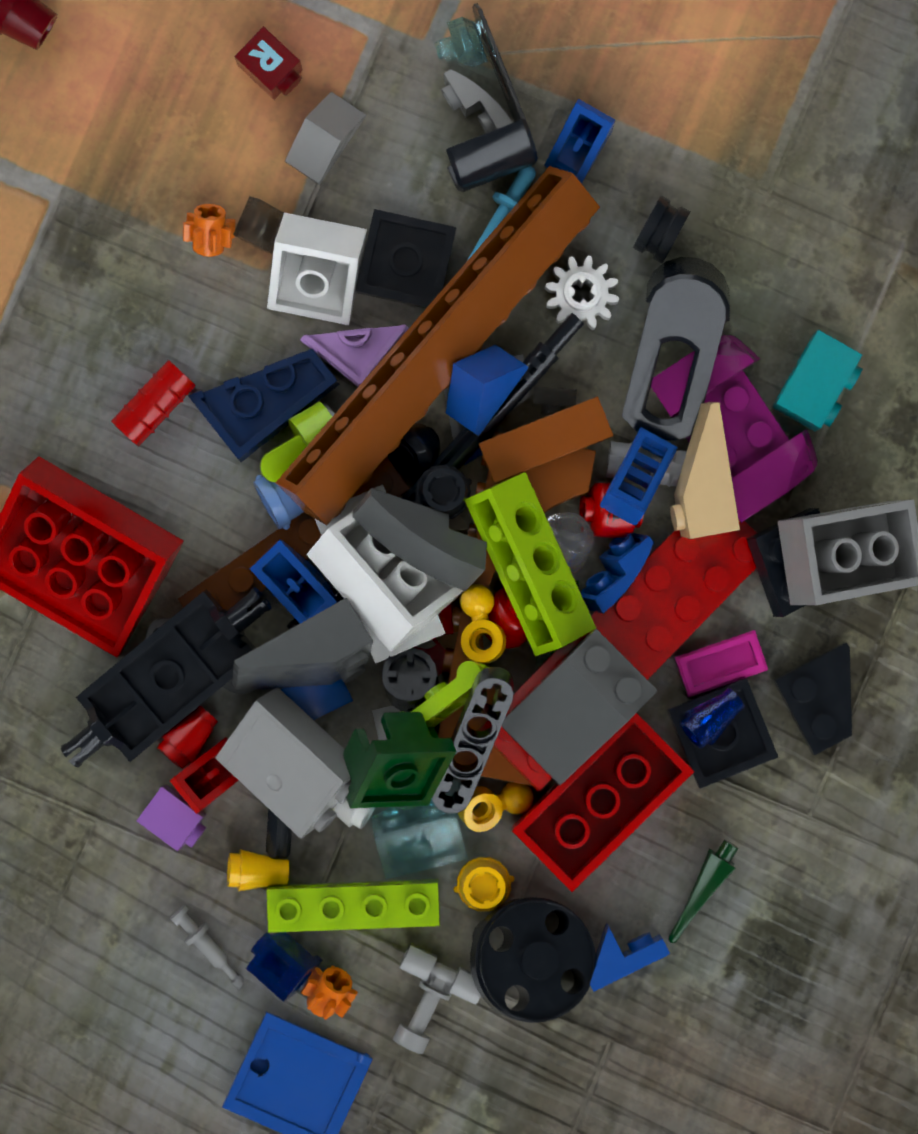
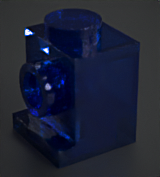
[246,932,323,1002]

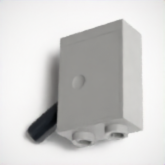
[215,687,351,859]

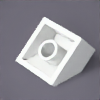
[267,212,367,325]

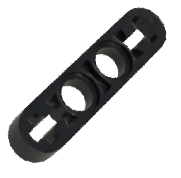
[432,667,514,814]

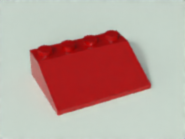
[0,456,184,658]

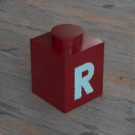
[234,26,303,100]

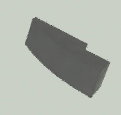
[352,488,487,591]

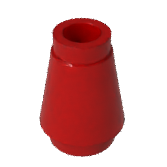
[157,705,218,770]

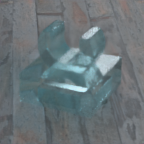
[434,17,488,67]

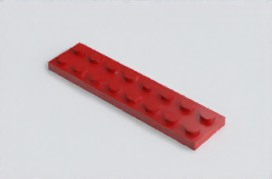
[477,519,757,791]

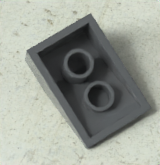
[232,598,373,691]
[502,629,658,786]

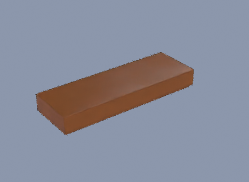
[478,396,614,484]

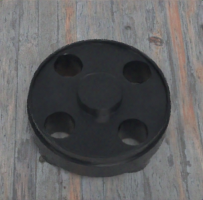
[470,897,596,1023]

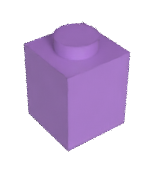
[136,785,207,851]

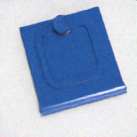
[222,1011,373,1134]

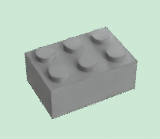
[777,499,918,605]

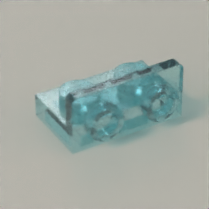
[371,799,468,879]

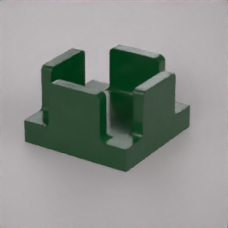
[343,712,457,809]

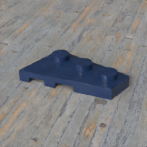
[188,349,340,462]

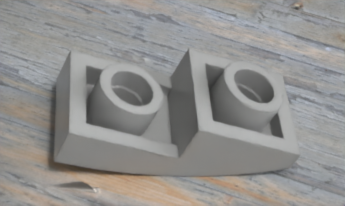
[441,69,513,133]

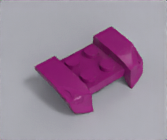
[651,335,818,523]

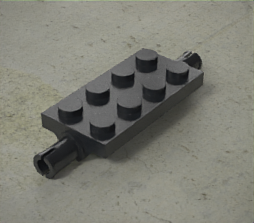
[61,587,272,768]

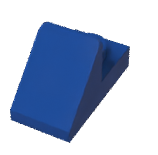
[590,923,670,992]

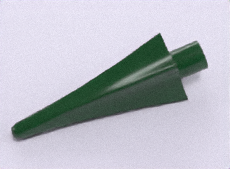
[668,839,739,943]

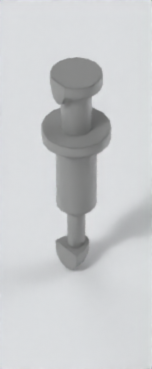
[170,905,244,991]

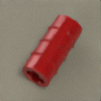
[111,360,196,447]

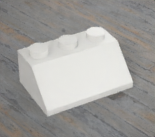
[306,512,463,652]

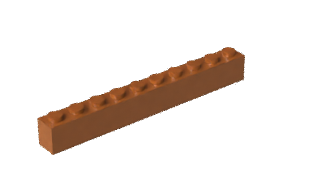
[276,166,600,526]

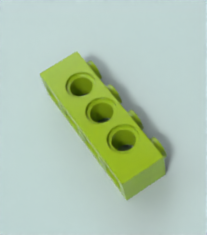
[464,472,597,656]
[266,879,440,933]

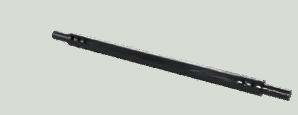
[287,313,584,630]

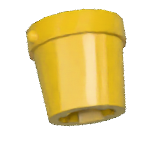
[453,857,515,912]

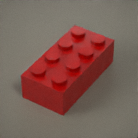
[511,713,694,892]

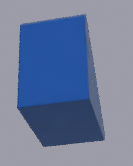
[544,99,615,184]
[445,345,529,436]
[250,540,339,623]

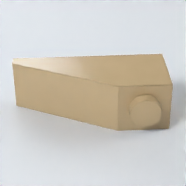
[670,402,740,539]

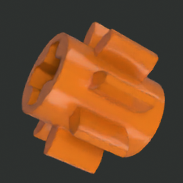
[183,204,235,257]
[301,965,358,1020]

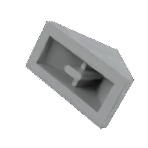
[285,92,366,185]

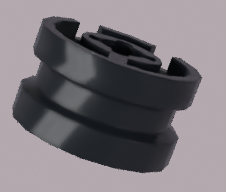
[633,196,691,264]

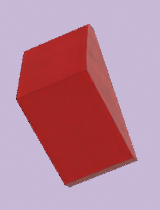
[170,737,239,814]

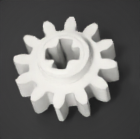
[545,256,619,330]

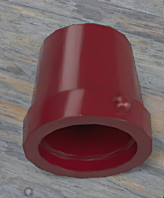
[0,0,58,50]

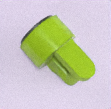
[260,401,335,483]

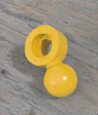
[460,584,506,663]
[458,782,534,832]

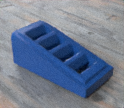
[600,427,678,525]

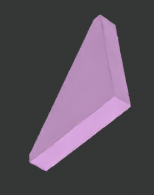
[300,324,409,387]

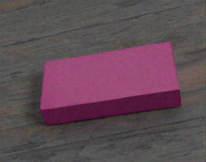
[674,630,768,697]

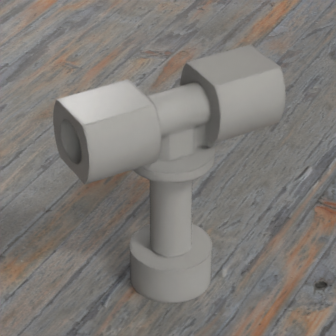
[393,943,481,1054]

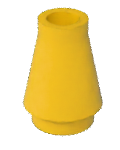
[227,849,289,892]

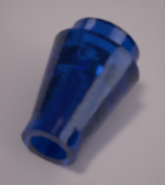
[680,688,745,749]

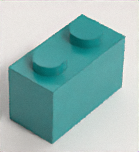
[772,330,863,432]

